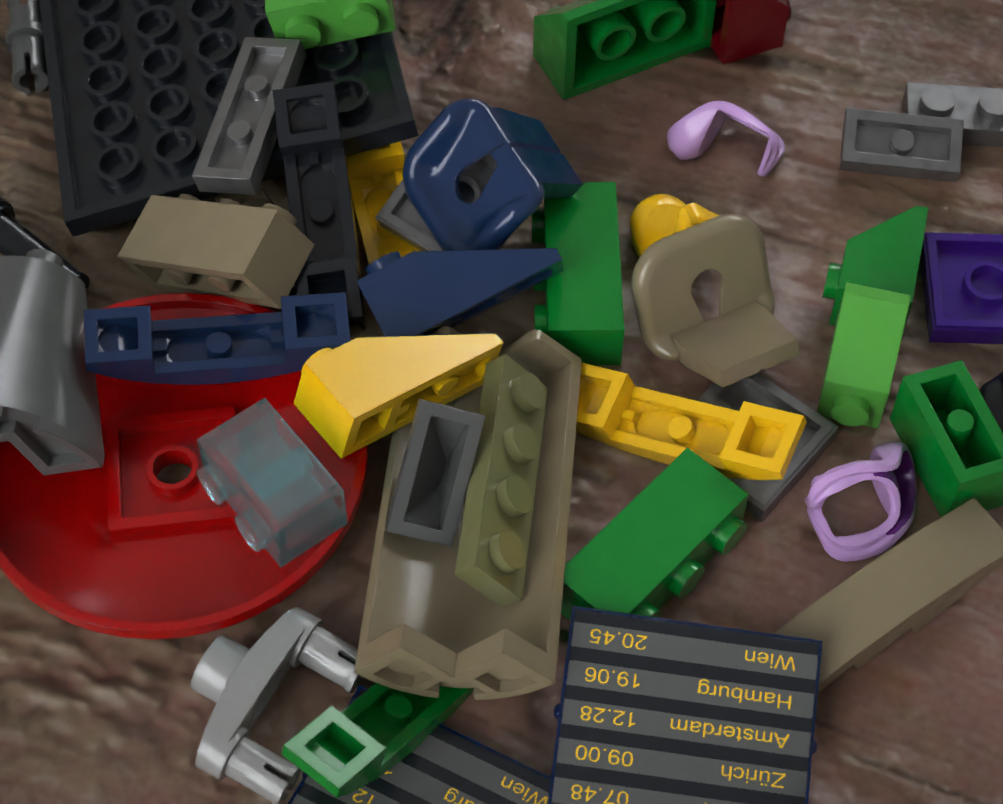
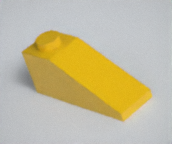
[294,334,504,459]

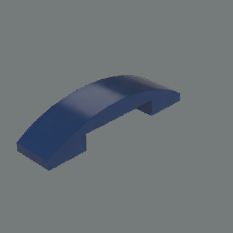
[84,292,351,385]

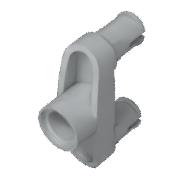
[190,607,363,804]

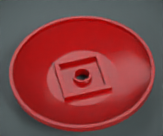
[0,293,368,639]

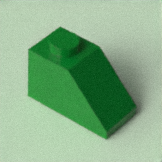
[822,205,929,336]

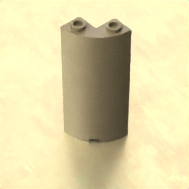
[354,326,582,700]

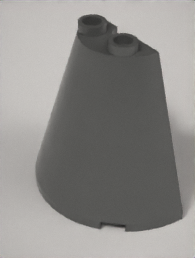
[0,249,105,476]

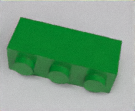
[531,182,624,366]
[561,448,749,623]

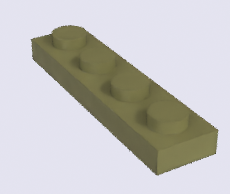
[455,354,548,608]

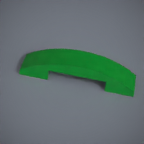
[281,683,474,798]

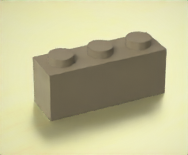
[118,194,315,309]

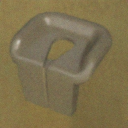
[632,213,800,387]

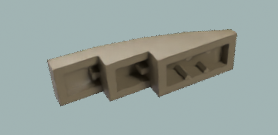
[770,498,1003,696]

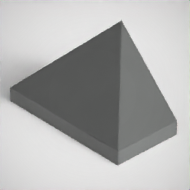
[385,399,486,547]

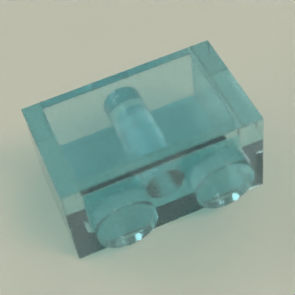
[197,398,348,568]

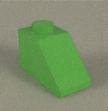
[817,282,911,429]

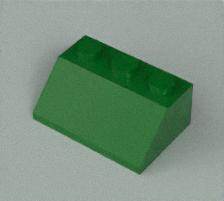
[533,0,716,101]

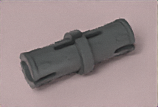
[5,0,49,94]

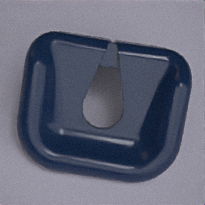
[403,98,583,251]

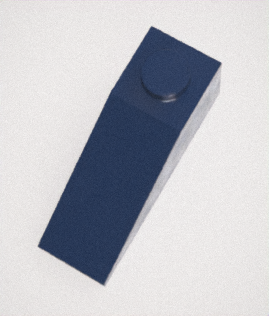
[357,248,563,337]

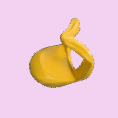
[629,194,720,258]

